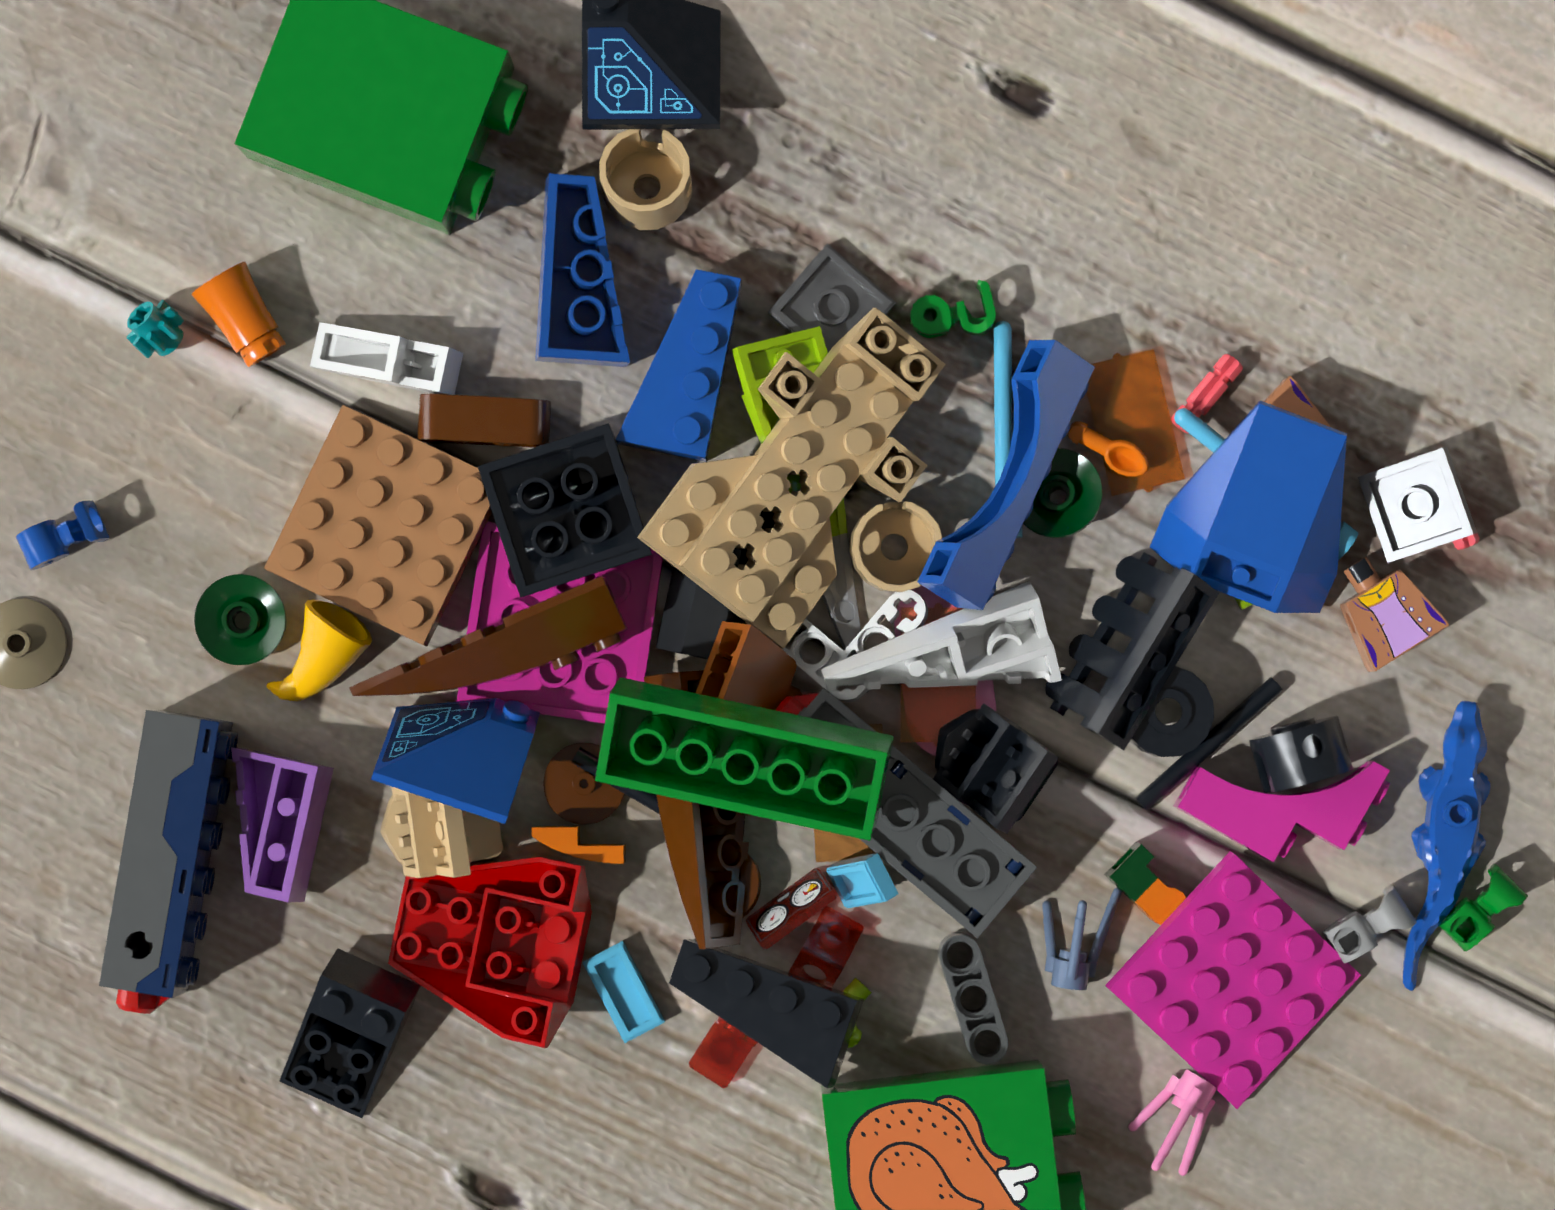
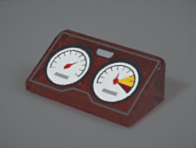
[746,868,838,950]

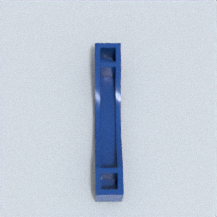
[917,340,1095,610]

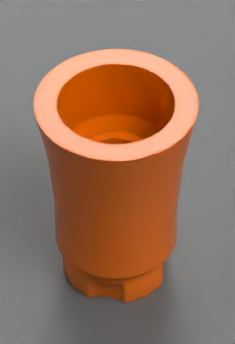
[191,261,286,367]

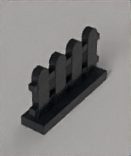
[1045,552,1219,750]

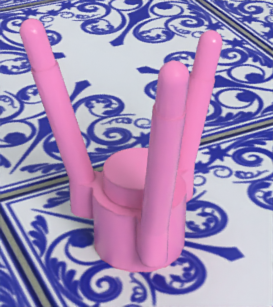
[1128,1069,1217,1176]

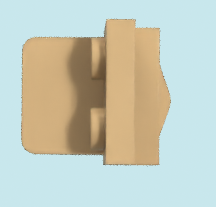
[380,786,503,878]

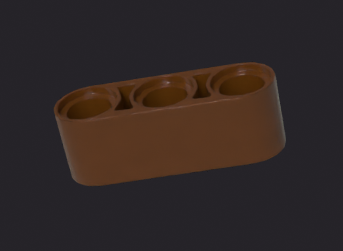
[417,394,551,448]

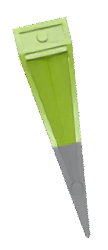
[731,326,869,693]

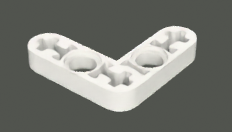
[781,590,928,702]

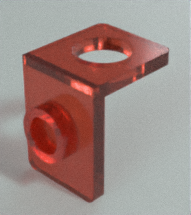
[789,906,864,988]
[689,1016,758,1088]

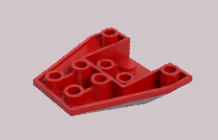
[388,857,592,1048]

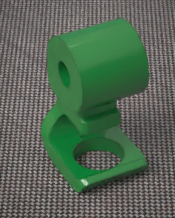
[910,280,996,338]
[1439,864,1528,951]

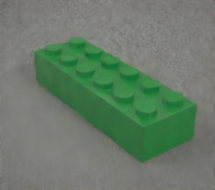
[595,677,894,841]

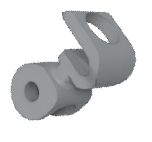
[1323,885,1417,963]

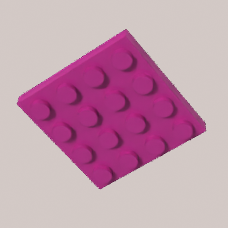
[457,522,663,724]
[1105,851,1361,1109]

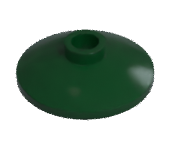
[1023,448,1103,538]
[194,574,286,665]

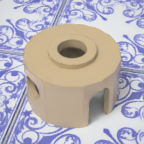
[599,129,692,230]
[849,501,942,592]

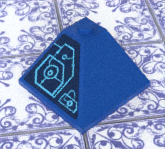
[371,698,540,824]

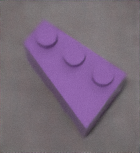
[231,747,334,903]

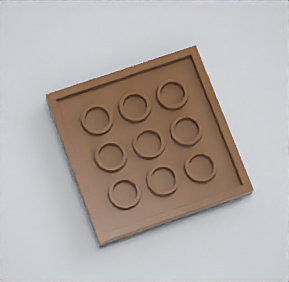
[264,405,492,647]

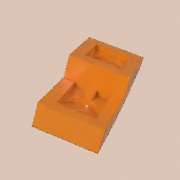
[532,826,626,864]

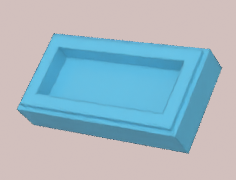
[826,853,899,908]
[582,941,665,1043]

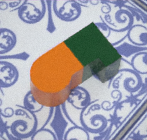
[1104,842,1186,925]

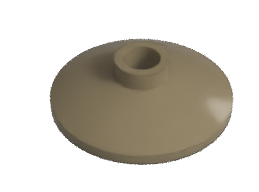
[0,599,67,689]

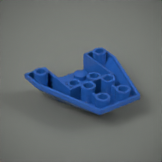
[1150,400,1347,613]

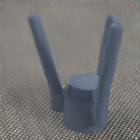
[1042,887,1122,990]

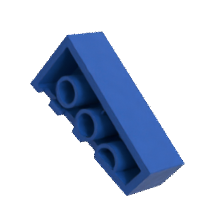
[535,173,630,367]
[615,269,742,462]

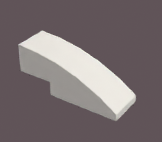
[310,322,463,395]

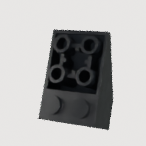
[279,948,421,1118]

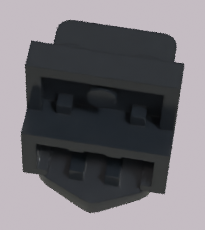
[933,703,1059,834]

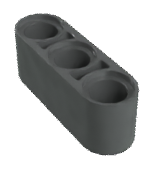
[938,932,1008,1065]

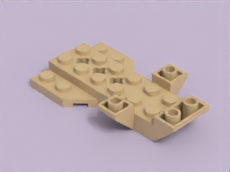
[637,308,946,648]

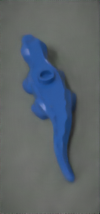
[1403,701,1491,991]

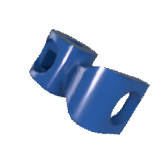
[16,500,110,570]

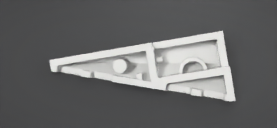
[821,581,1062,691]

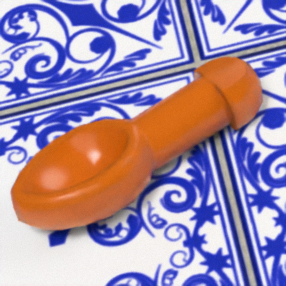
[1067,421,1149,477]

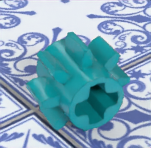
[126,300,184,358]

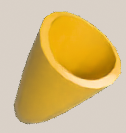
[266,599,372,701]

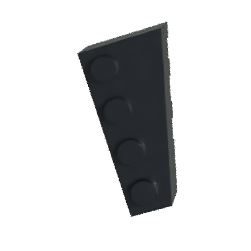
[669,939,864,1089]

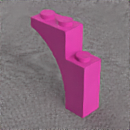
[1173,761,1390,862]

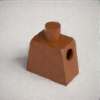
[696,621,802,710]

